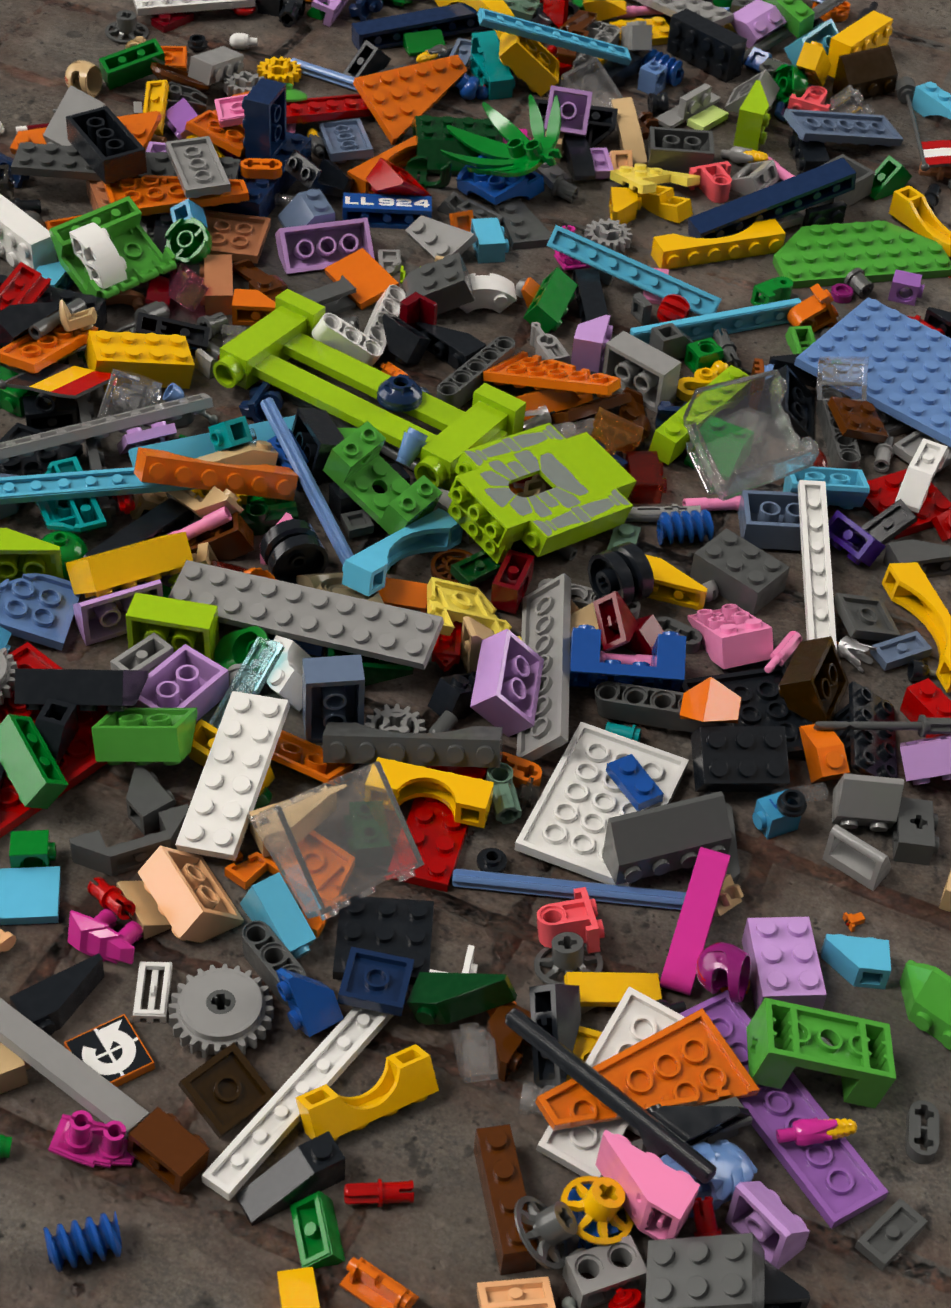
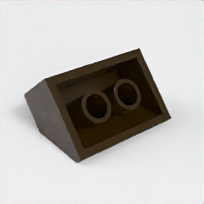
[832,45,898,104]
[778,636,849,723]

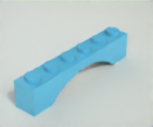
[912,82,951,120]
[342,508,463,597]

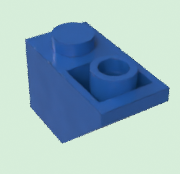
[276,968,344,1037]

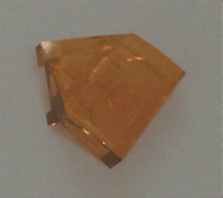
[590,407,644,455]

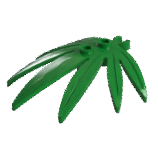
[440,94,562,177]

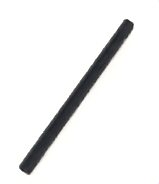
[505,1008,717,1184]

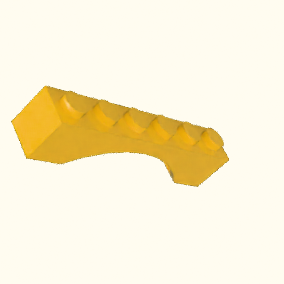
[889,185,951,257]
[651,219,786,269]
[881,562,951,693]

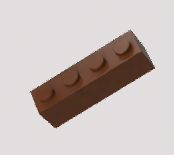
[474,1124,538,1275]

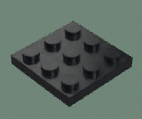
[0,423,83,476]
[333,895,434,984]

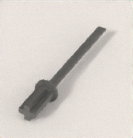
[813,715,951,737]

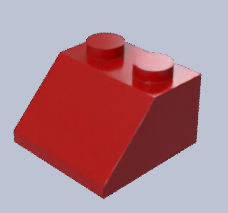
[366,158,431,196]

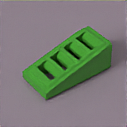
[785,325,816,354]

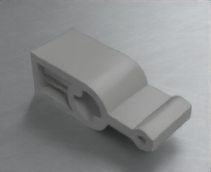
[530,322,570,364]

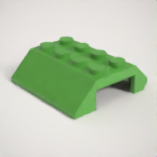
[49,196,177,299]

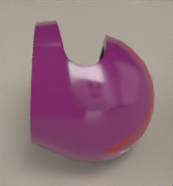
[696,942,751,1003]

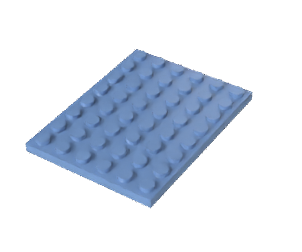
[794,297,951,447]

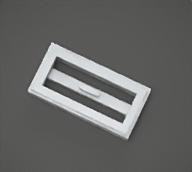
[133,961,173,1023]

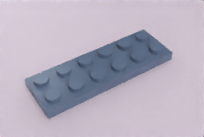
[783,109,904,147]

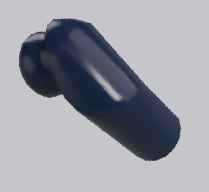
[774,101,788,123]

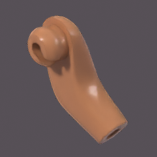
[106,289,145,311]

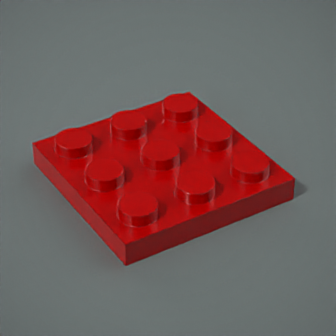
[863,468,951,539]

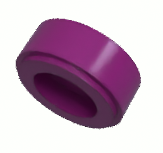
[830,283,854,304]

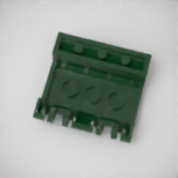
[412,115,503,175]

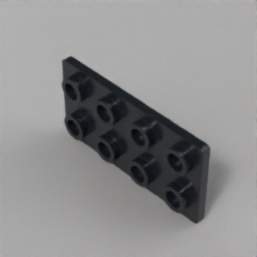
[832,681,898,778]

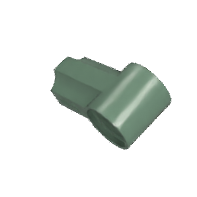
[486,762,522,824]

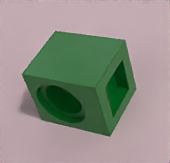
[684,337,724,373]
[9,830,57,868]

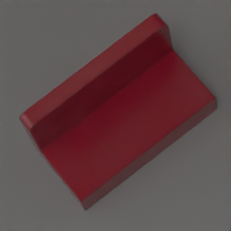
[400,292,437,329]

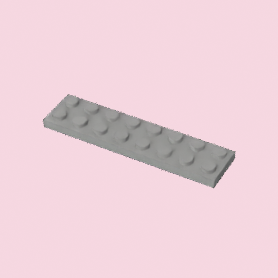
[516,573,571,761]

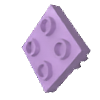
[117,421,177,455]

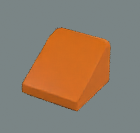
[521,277,540,308]

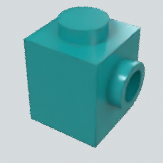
[208,416,253,452]

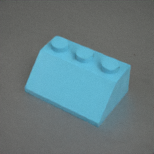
[784,18,839,66]
[783,465,870,509]

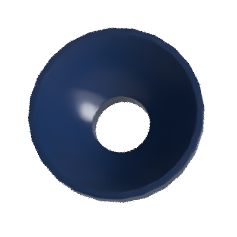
[377,374,422,412]

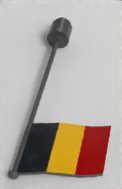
[0,301,170,399]

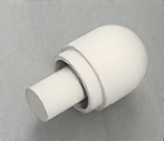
[229,33,258,50]

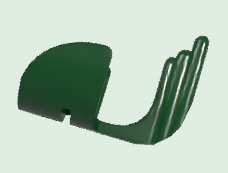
[405,156,452,189]

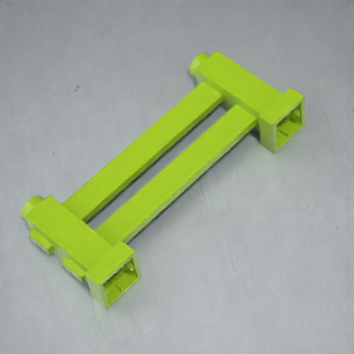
[213,289,526,491]

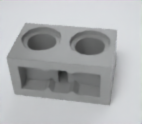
[562,1235,647,1308]

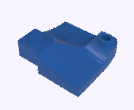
[456,155,545,205]

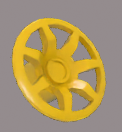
[560,1176,633,1246]

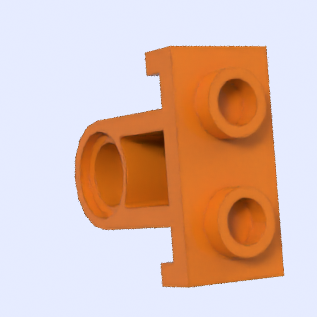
[787,283,839,333]

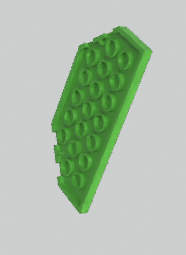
[772,220,951,289]

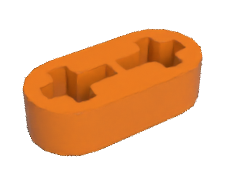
[240,158,283,179]
[501,752,542,791]

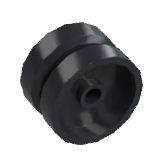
[260,519,328,585]
[588,542,654,606]

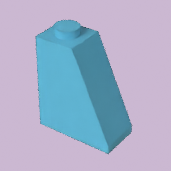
[240,872,316,959]

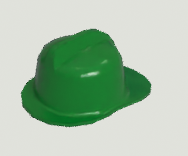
[214,626,271,670]

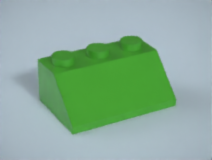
[91,708,198,765]

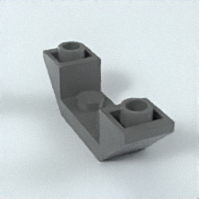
[69,804,189,876]

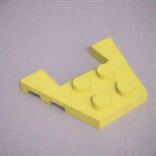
[610,163,701,194]
[427,577,522,640]

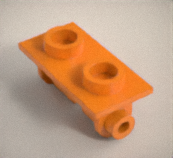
[339,1257,419,1308]

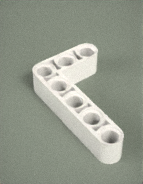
[312,284,406,367]

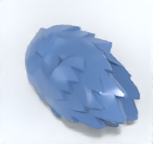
[660,1139,758,1218]

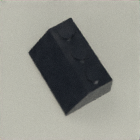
[760,365,815,443]
[291,407,344,486]

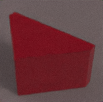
[593,591,639,652]
[622,614,664,655]

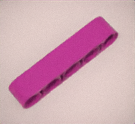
[660,847,731,996]

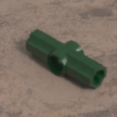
[240,500,299,535]

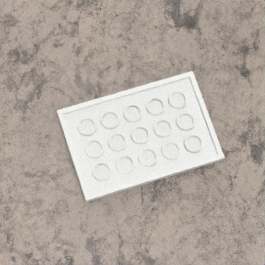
[514,722,689,886]

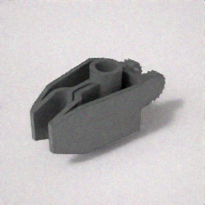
[166,82,208,115]

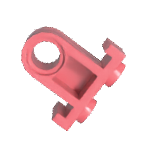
[787,86,830,112]
[688,161,732,203]
[537,887,605,954]

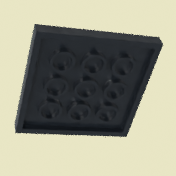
[680,665,813,759]

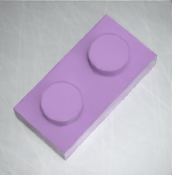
[590,148,614,180]

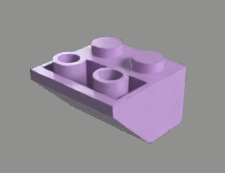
[571,315,613,375]

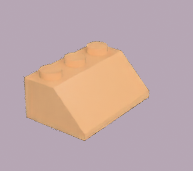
[138,846,244,943]

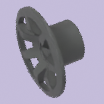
[105,10,149,44]
[534,932,603,984]
[514,1196,578,1270]

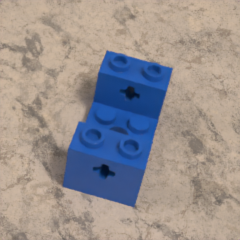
[569,625,687,692]

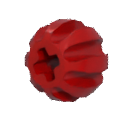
[657,294,690,323]

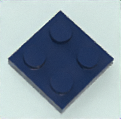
[337,946,414,1016]

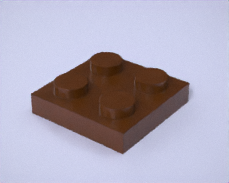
[827,396,889,443]

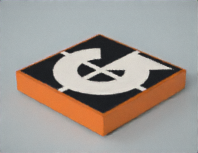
[64,1014,155,1087]

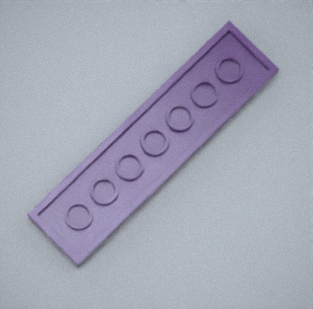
[679,990,888,1229]

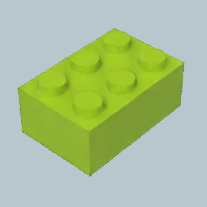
[126,592,219,661]

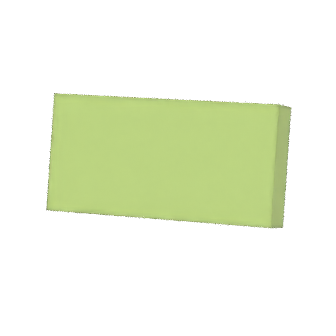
[687,105,729,131]

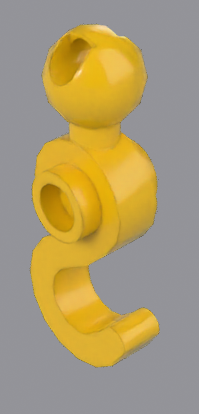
[676,360,729,402]

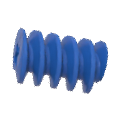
[641,48,684,86]
[657,509,714,545]
[43,1211,122,1272]

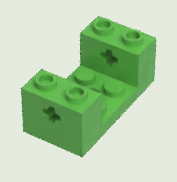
[323,421,443,535]
[746,997,896,1108]

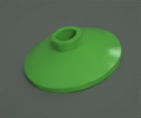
[286,83,307,102]

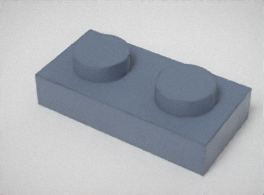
[870,631,932,671]

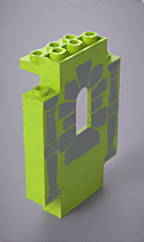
[447,423,636,564]

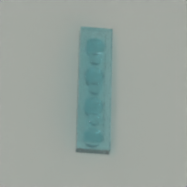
[209,637,285,729]

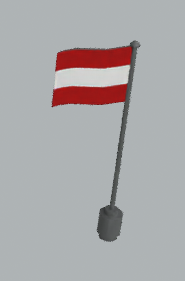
[895,76,951,171]

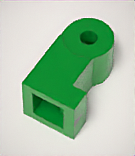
[750,276,793,306]

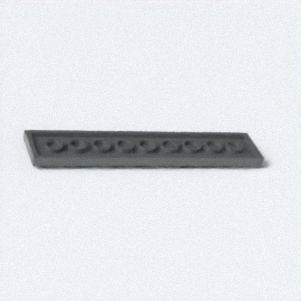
[11,142,241,181]

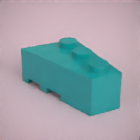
[470,30,515,100]

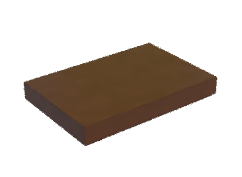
[550,392,632,425]

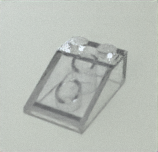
[560,57,623,108]

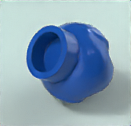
[456,73,489,100]

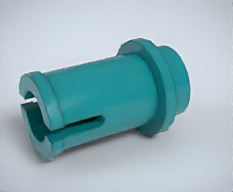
[605,721,642,742]

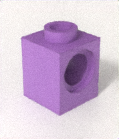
[888,269,924,306]

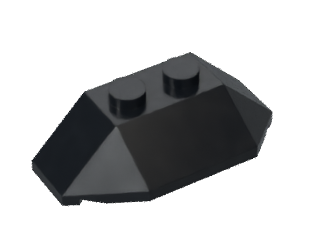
[535,99,618,148]

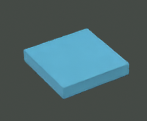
[0,866,61,925]

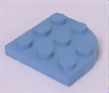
[0,573,81,651]

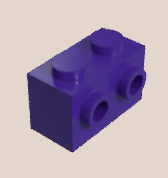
[828,510,886,567]

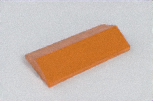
[272,730,355,788]

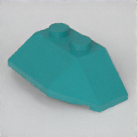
[36,456,107,534]

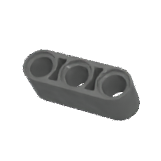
[242,921,306,1006]

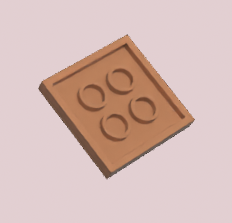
[204,210,271,264]

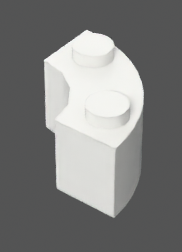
[69,222,127,289]
[460,273,517,313]
[264,635,312,712]

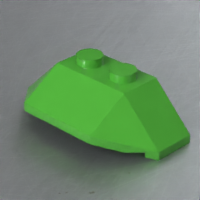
[899,960,951,1050]

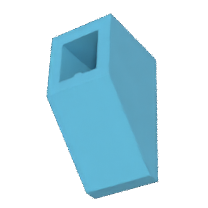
[821,934,891,990]

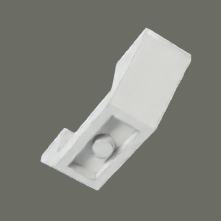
[895,438,949,513]

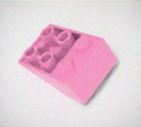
[687,604,773,669]
[595,1130,700,1240]

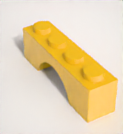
[367,757,494,828]
[296,1044,439,1141]

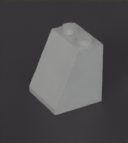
[43,85,106,146]

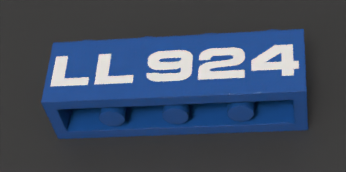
[343,193,432,229]

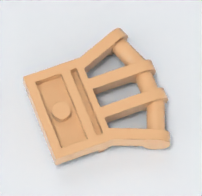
[477,1276,556,1308]

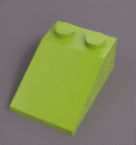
[733,80,771,151]
[0,528,64,583]

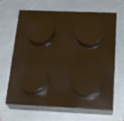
[178,1042,275,1139]

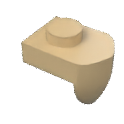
[59,299,98,331]

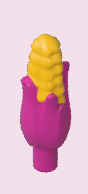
[776,1118,857,1147]

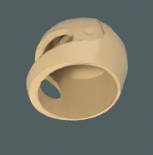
[65,60,102,97]

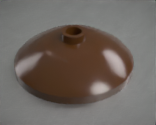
[150,62,211,93]

